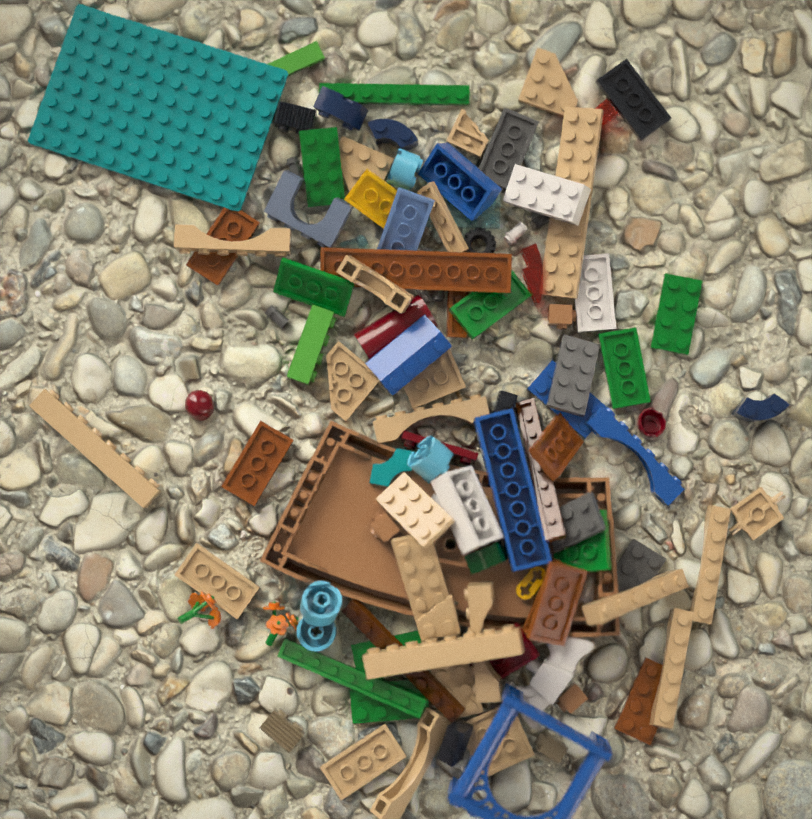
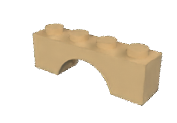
[336,255,414,313]

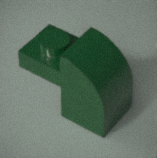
[464,541,508,574]

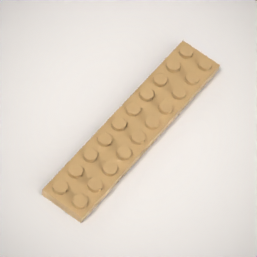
[539,107,604,299]
[391,535,484,719]

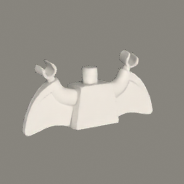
[502,637,594,729]

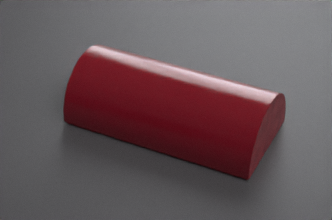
[354,295,438,359]

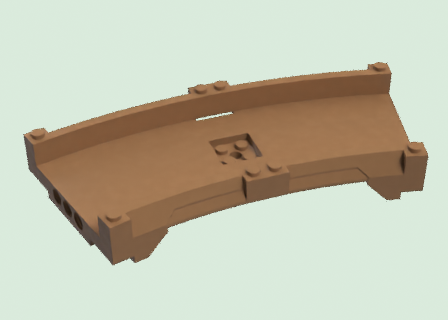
[260,421,620,637]

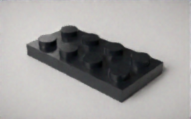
[596,58,672,142]

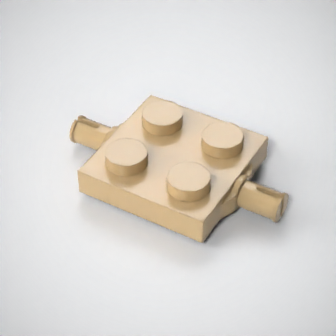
[728,487,786,541]

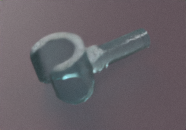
[340,235,368,248]

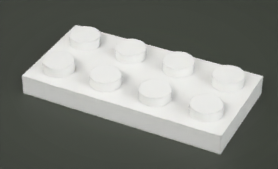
[574,253,616,333]

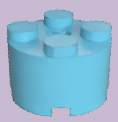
[386,148,423,191]
[407,436,453,483]
[300,581,342,627]
[297,618,337,651]

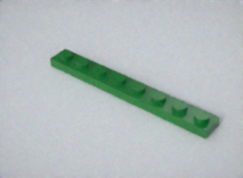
[319,83,470,106]
[277,638,428,719]

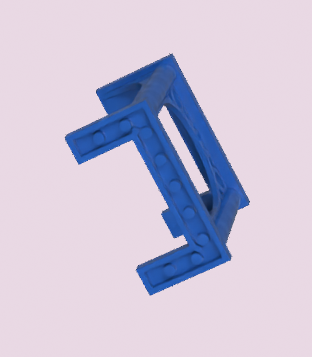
[447,683,612,819]

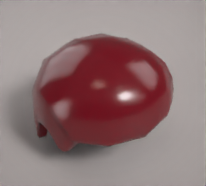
[185,390,214,421]
[637,407,666,438]

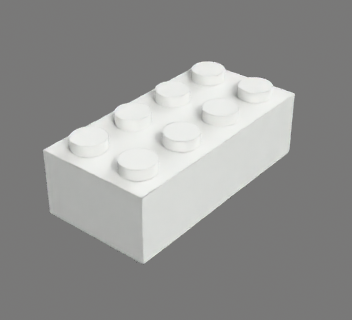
[503,164,591,226]

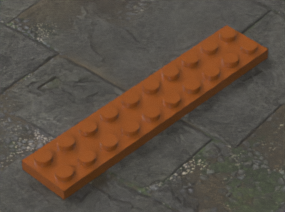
[320,247,512,293]

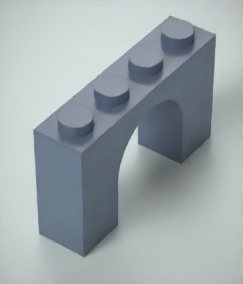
[264,170,354,248]

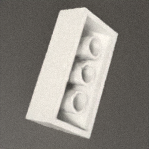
[431,465,504,554]

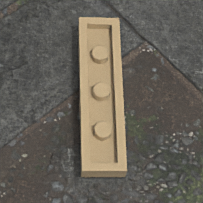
[416,182,469,252]

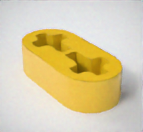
[516,566,546,600]

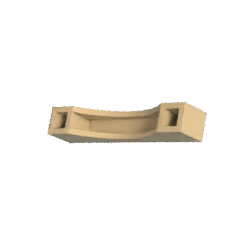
[174,224,292,258]
[373,394,489,444]
[690,505,731,624]
[582,568,688,625]
[464,581,502,703]
[649,608,694,729]
[370,707,451,819]

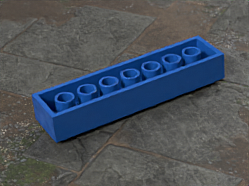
[473,408,552,572]

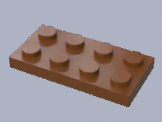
[186,207,260,286]
[528,413,584,481]
[221,420,294,506]
[526,561,588,646]
[614,657,663,745]

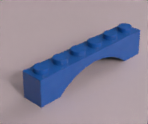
[584,407,685,506]

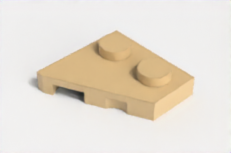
[446,109,488,158]
[417,595,460,640]

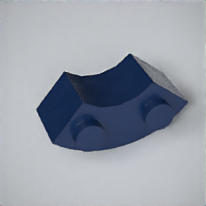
[313,86,369,131]
[367,119,418,151]
[732,393,790,422]

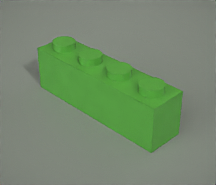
[286,305,337,386]

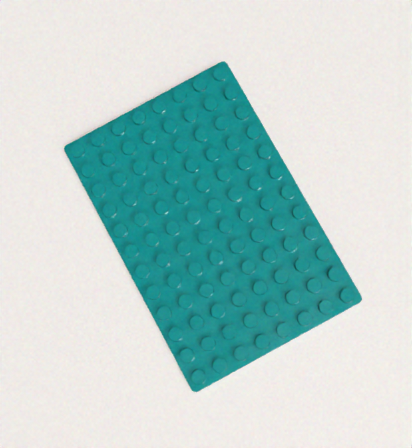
[28,4,289,211]

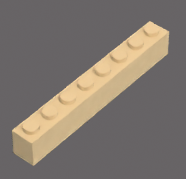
[29,389,161,508]
[363,625,524,679]

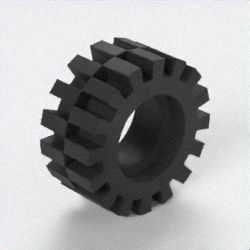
[464,227,496,253]

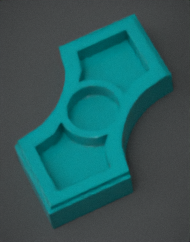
[369,448,415,487]

